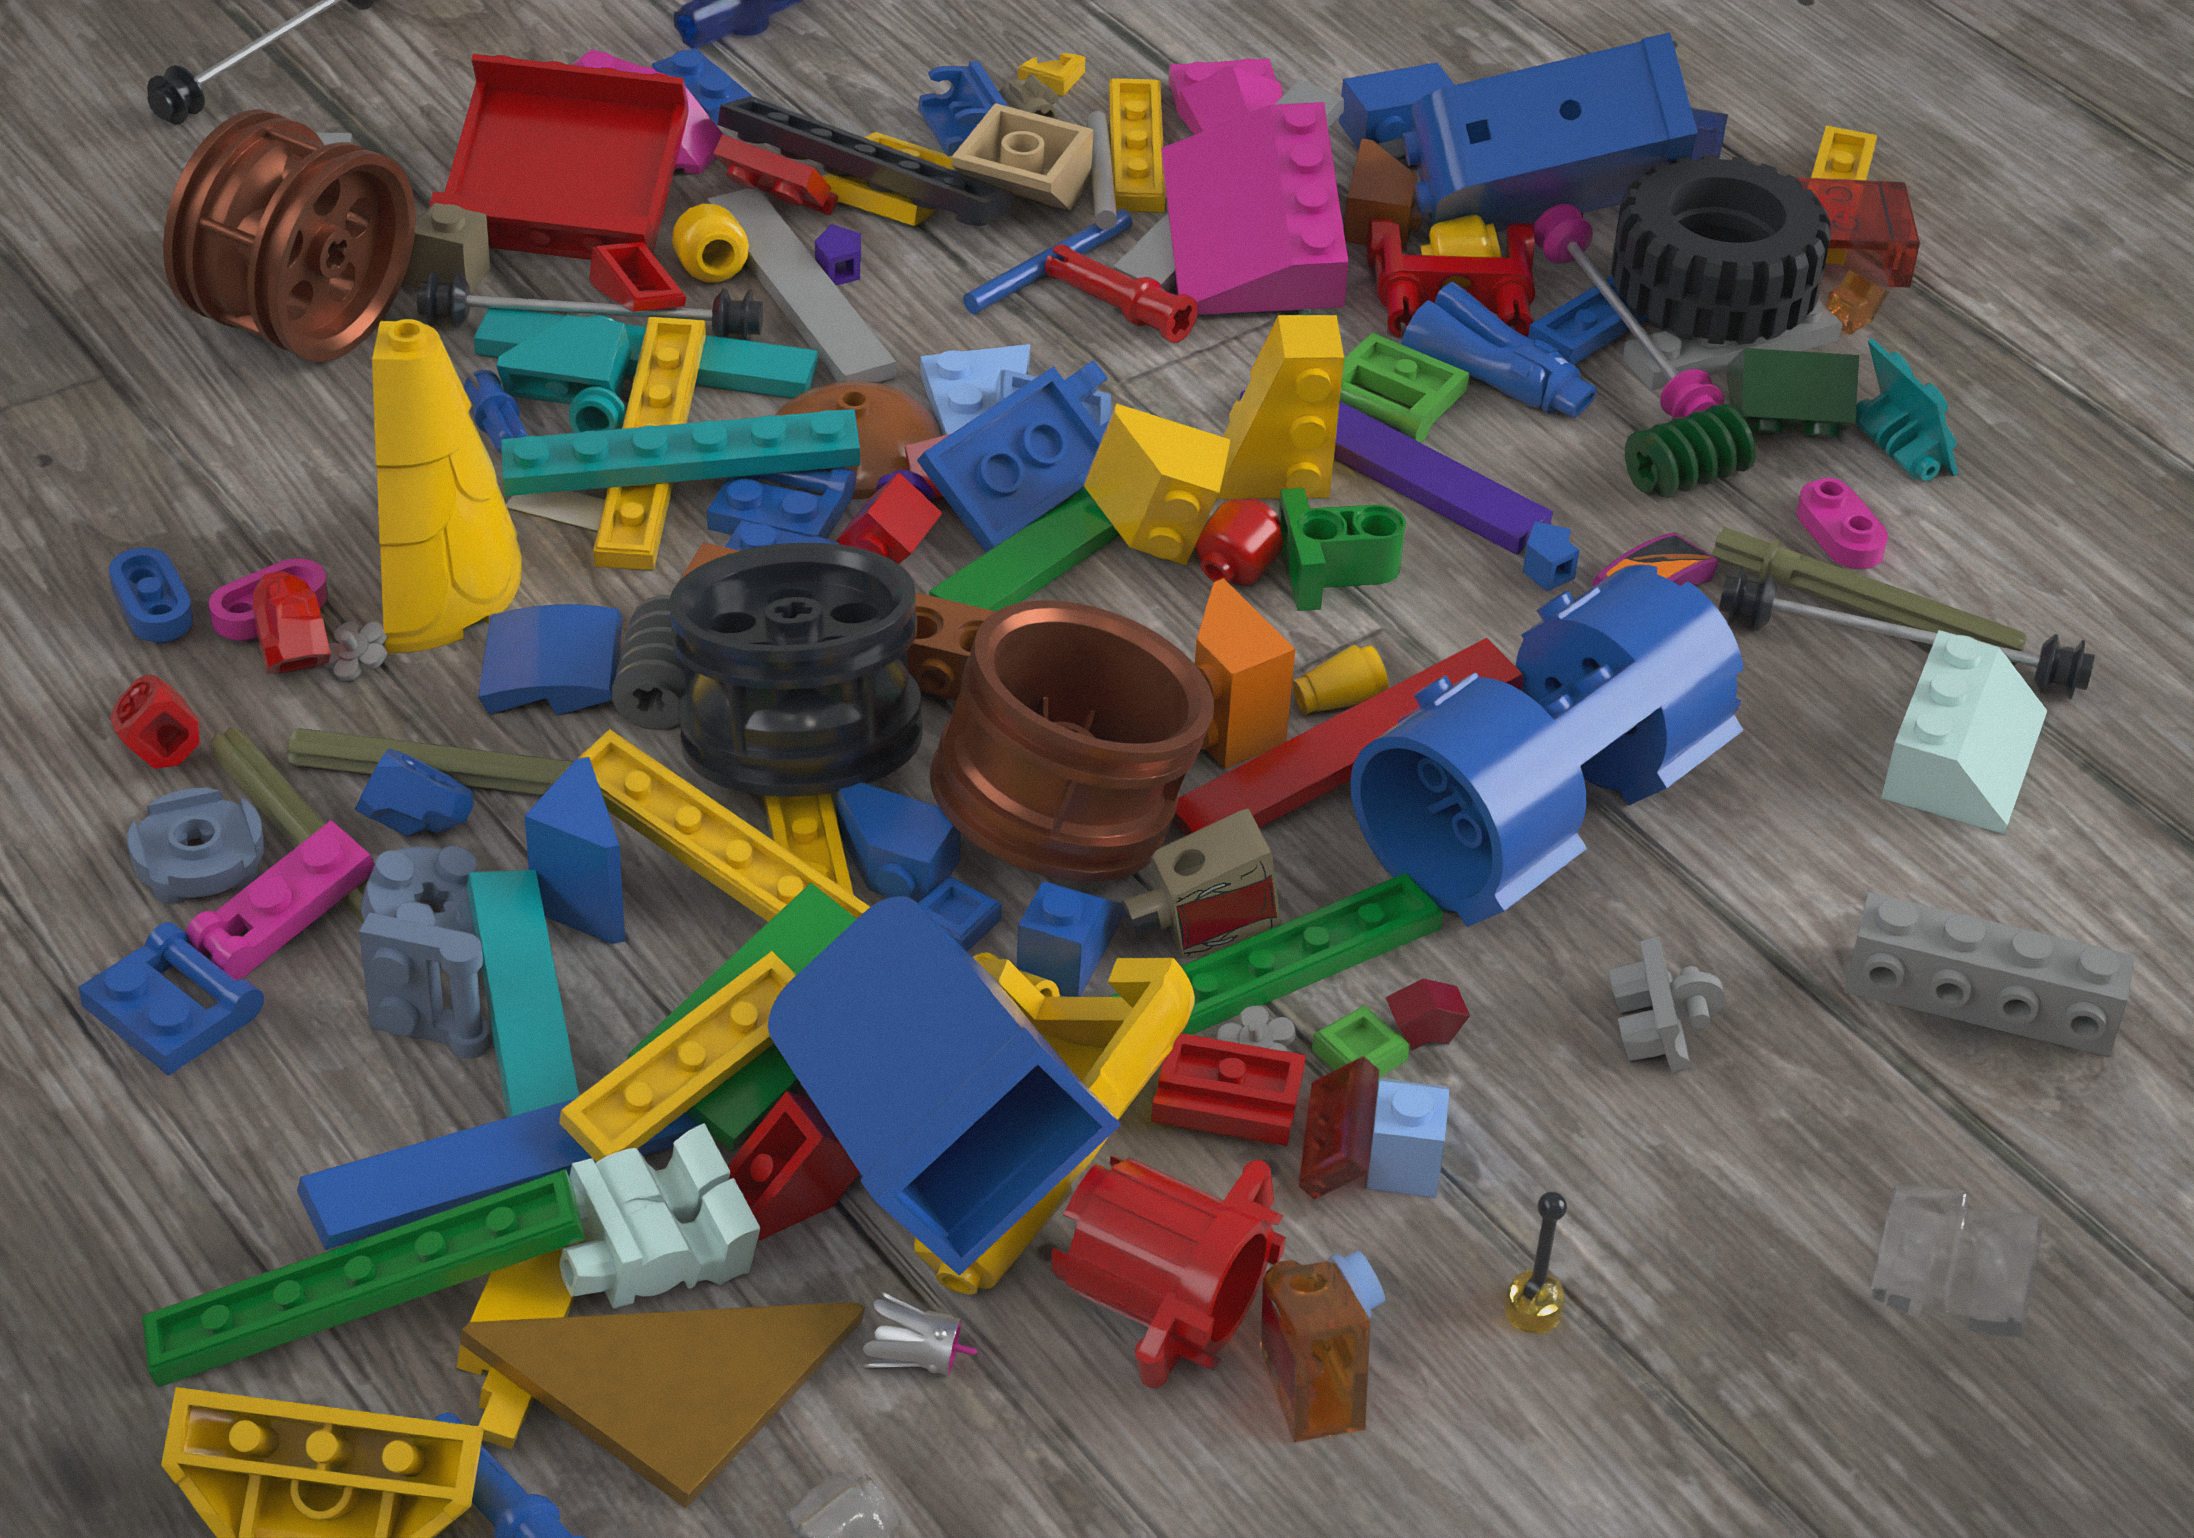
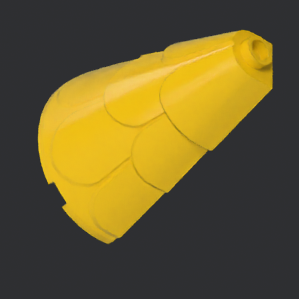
[372,319,522,653]
[914,958,1195,1295]

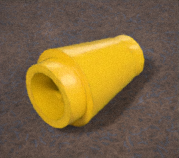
[1292,644,1389,715]

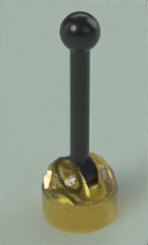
[1504,1192,1567,1334]

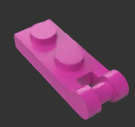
[186,820,375,980]

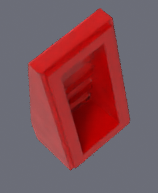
[589,241,686,312]

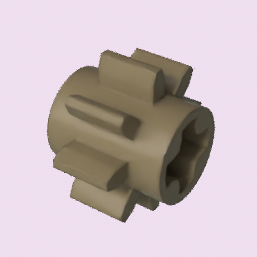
[999,74,1059,119]

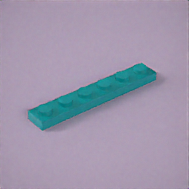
[501,409,861,496]

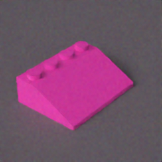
[1161,102,1348,315]

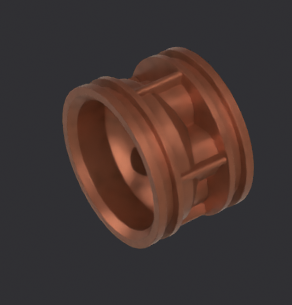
[163,109,416,362]

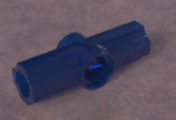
[674,0,803,49]

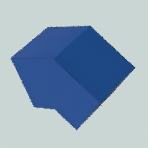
[1523,521,1580,592]

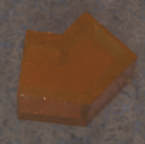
[1827,270,1889,335]

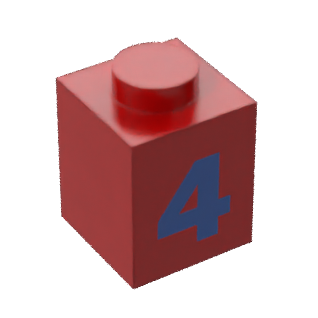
[836,472,942,564]

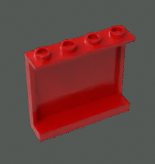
[429,54,689,260]

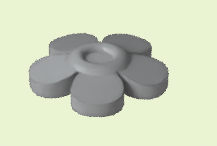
[323,621,387,681]
[1217,1006,1296,1052]

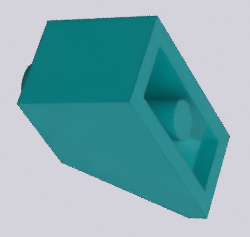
[496,315,632,404]

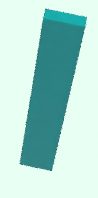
[474,308,818,398]
[467,870,579,1177]

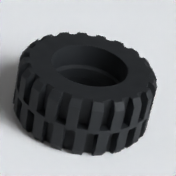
[1611,155,1832,345]

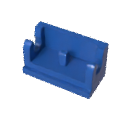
[918,61,1008,156]

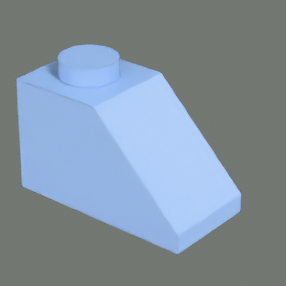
[1366,1078,1449,1198]

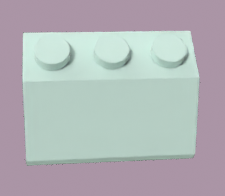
[1881,630,2047,835]

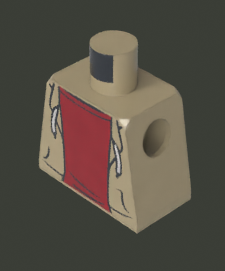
[1122,808,1281,958]

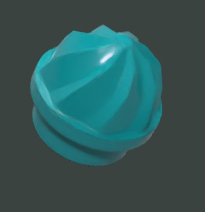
[569,387,626,433]

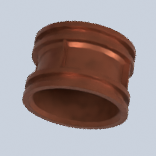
[930,600,1214,882]

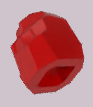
[252,571,331,674]
[110,675,200,769]

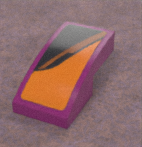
[1592,532,1720,587]

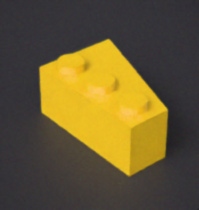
[1217,315,1344,499]

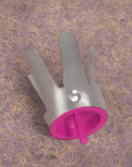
[863,1292,977,1376]

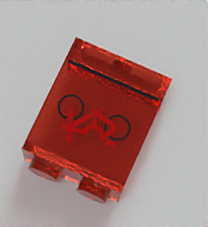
[1795,177,1920,288]

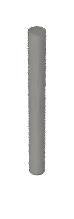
[1087,111,1117,230]

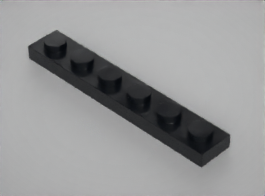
[718,96,1013,226]

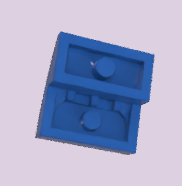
[478,604,623,715]

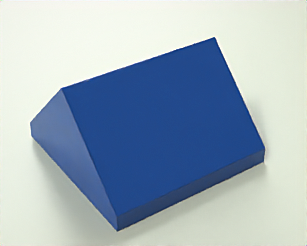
[524,757,625,944]

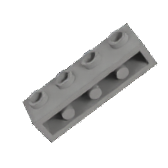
[1844,892,2135,1057]

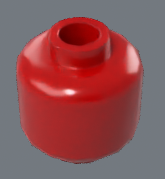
[1195,498,1284,586]

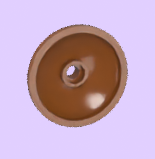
[774,381,941,499]

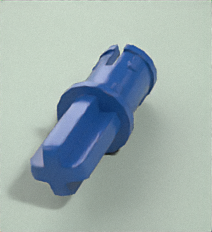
[464,370,527,454]

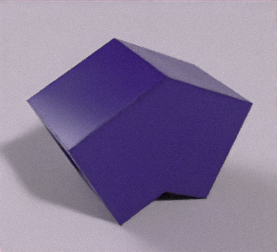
[815,224,861,286]

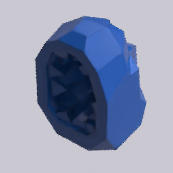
[355,748,474,836]

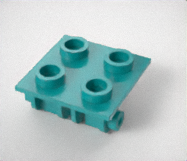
[1856,338,1958,481]

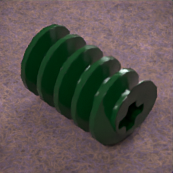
[1625,404,1756,498]

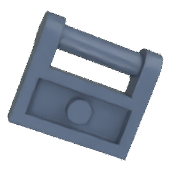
[359,912,491,1059]

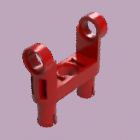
[1367,218,1536,337]

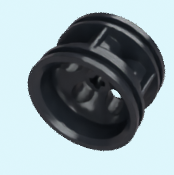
[669,543,923,797]

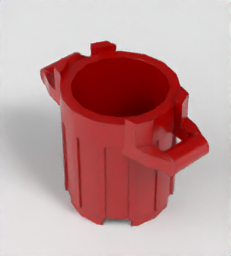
[1051,1156,1286,1388]

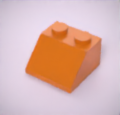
[1195,578,1296,769]

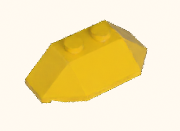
[161,1387,484,1538]

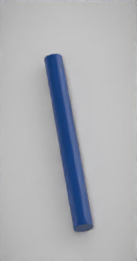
[963,209,1133,314]

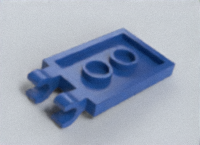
[917,360,1109,553]

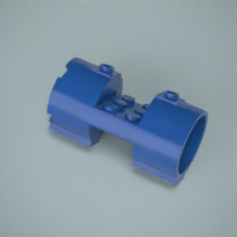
[1351,565,1744,927]

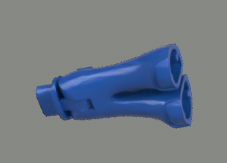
[1401,282,1597,418]

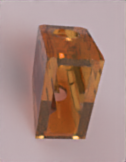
[1261,1260,1371,1442]

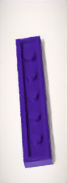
[1240,389,1553,555]

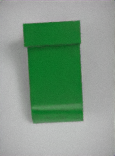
[1278,488,1406,611]

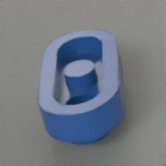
[109,547,193,643]

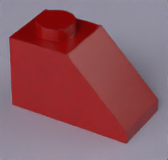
[727,1091,860,1242]

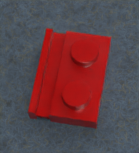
[713,134,839,216]
[1151,1033,1306,1146]

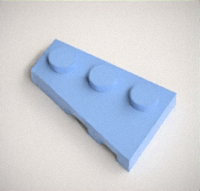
[920,344,1030,436]

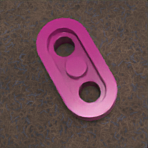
[1796,478,1888,569]
[209,558,328,641]

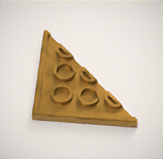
[460,1301,865,1508]

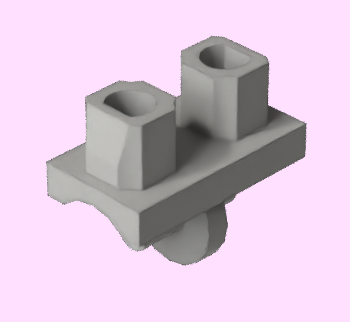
[1609,937,1725,1073]

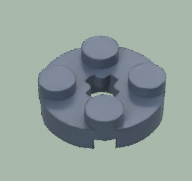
[127,788,264,904]
[361,846,481,966]

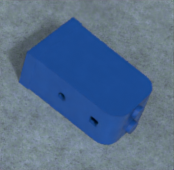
[1402,32,1698,232]
[768,896,1121,1275]

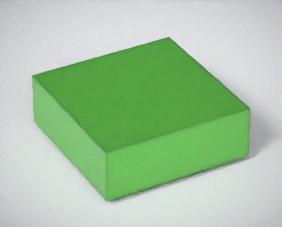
[1312,1005,1410,1090]

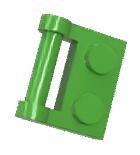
[1340,332,1469,443]

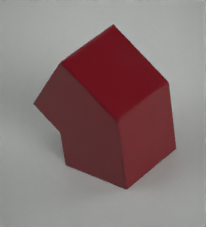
[1385,978,1470,1050]

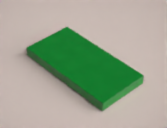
[627,883,857,1151]

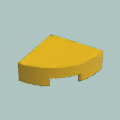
[1017,53,1086,97]

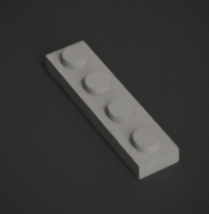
[1623,299,1842,391]

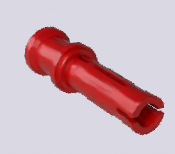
[1045,244,1198,343]

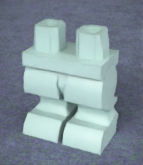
[559,1123,760,1308]

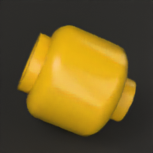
[672,204,749,283]
[1420,214,1501,289]

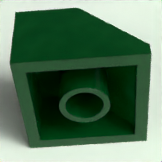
[1727,348,1859,439]

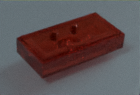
[1298,1056,1379,1200]

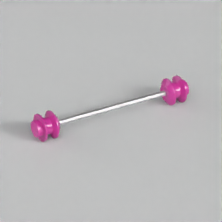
[1534,204,1724,419]

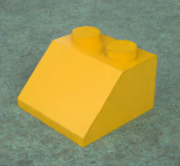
[1084,403,1231,565]

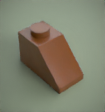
[1344,139,1423,251]

